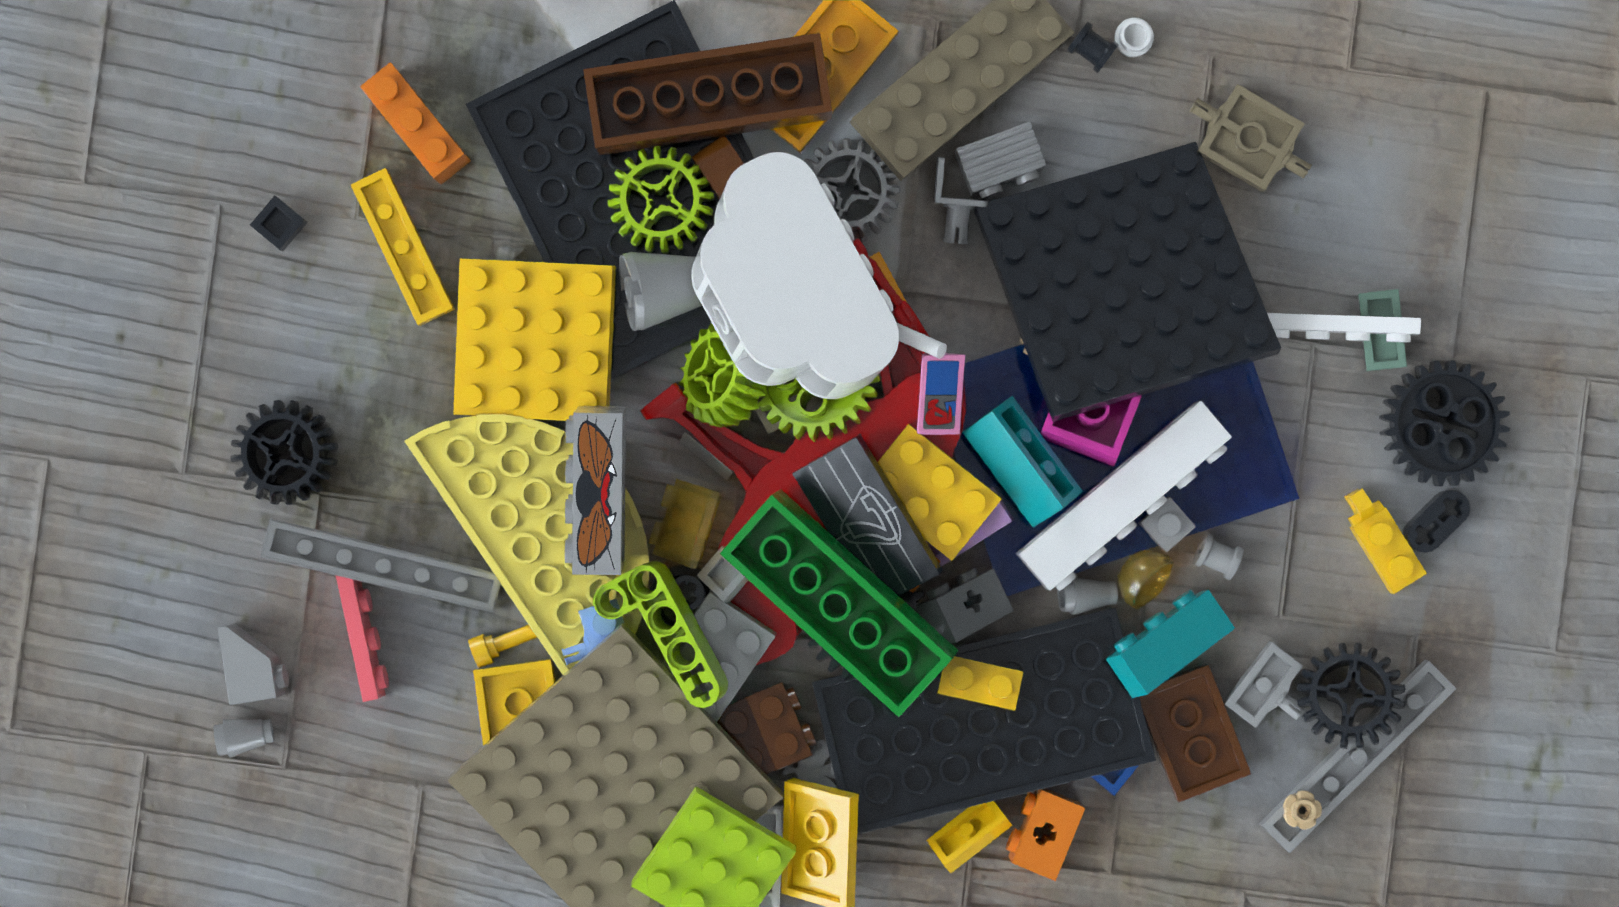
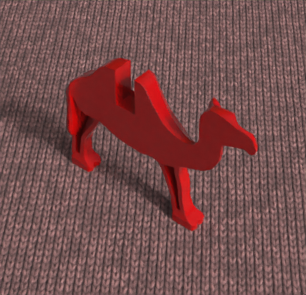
[640,238,967,665]

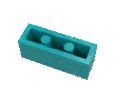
[962,396,1083,527]
[1106,589,1235,698]

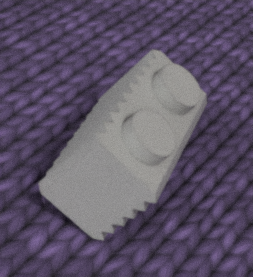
[954,122,1046,200]

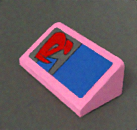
[917,353,966,435]

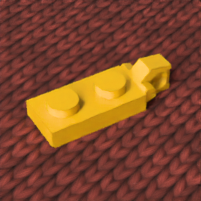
[1344,488,1427,594]

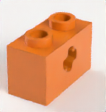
[1006,788,1085,881]

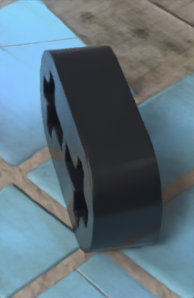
[1403,490,1470,553]

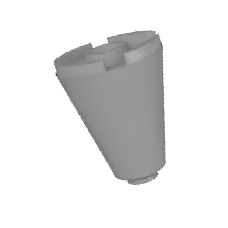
[619,252,702,331]

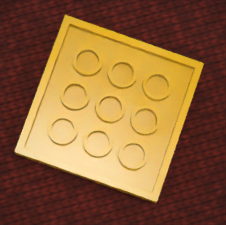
[453,258,616,421]

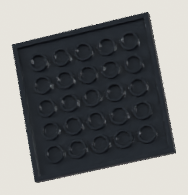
[974,142,1281,422]

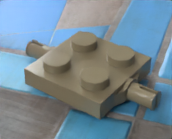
[1189,84,1312,192]

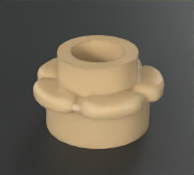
[1283,790,1322,830]

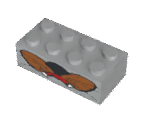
[565,406,626,575]

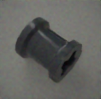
[1067,22,1119,73]

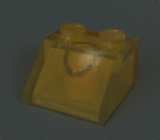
[649,478,723,569]

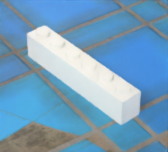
[1015,401,1232,591]

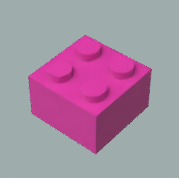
[1041,395,1142,466]

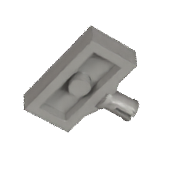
[1223,641,1305,728]

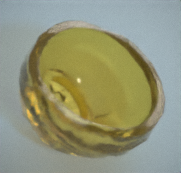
[1118,549,1174,609]

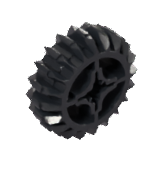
[230,400,338,505]
[1297,643,1406,749]

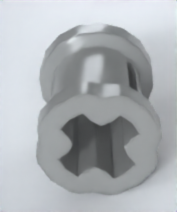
[1193,533,1244,580]

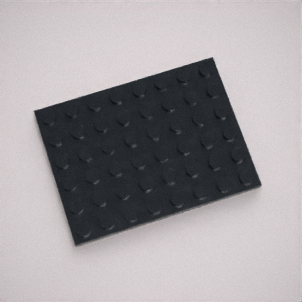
[466,0,754,381]

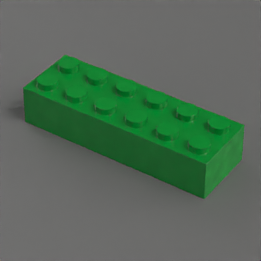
[720,489,958,717]

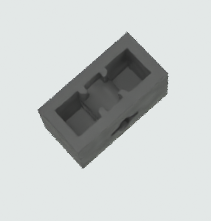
[915,567,1014,644]

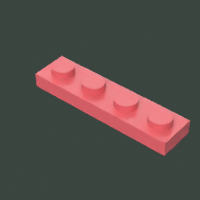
[336,576,389,702]

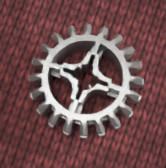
[804,138,901,242]

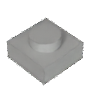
[1138,497,1196,553]
[697,546,748,603]

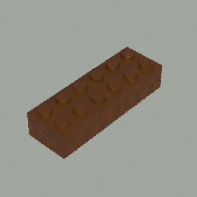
[583,33,832,155]

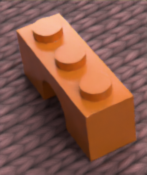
[360,62,471,185]

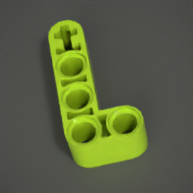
[593,561,728,708]

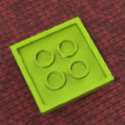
[631,786,796,907]

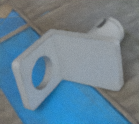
[933,156,988,244]

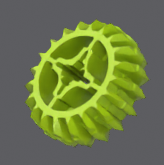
[608,146,714,254]
[678,322,766,428]

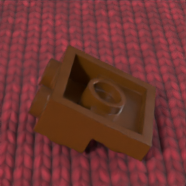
[717,682,817,774]

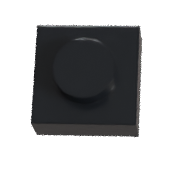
[250,195,308,251]

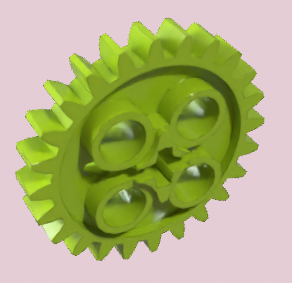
[758,375,880,442]

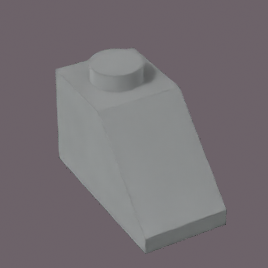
[217,624,289,705]

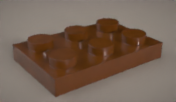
[1139,664,1251,803]

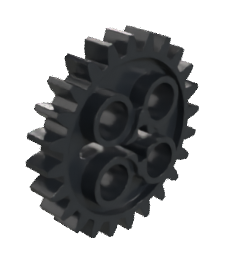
[1379,360,1510,486]

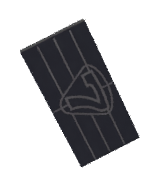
[792,434,943,596]

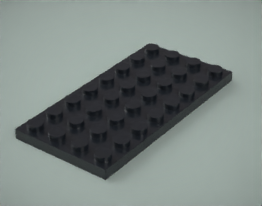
[812,607,1156,834]

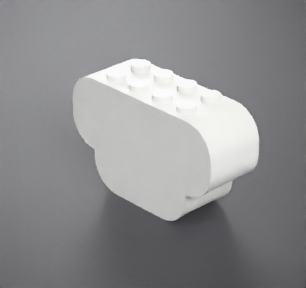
[691,152,899,399]

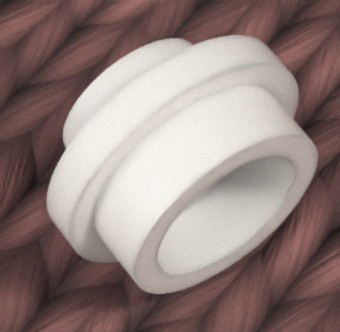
[1114,18,1154,57]

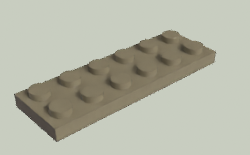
[849,0,1075,181]

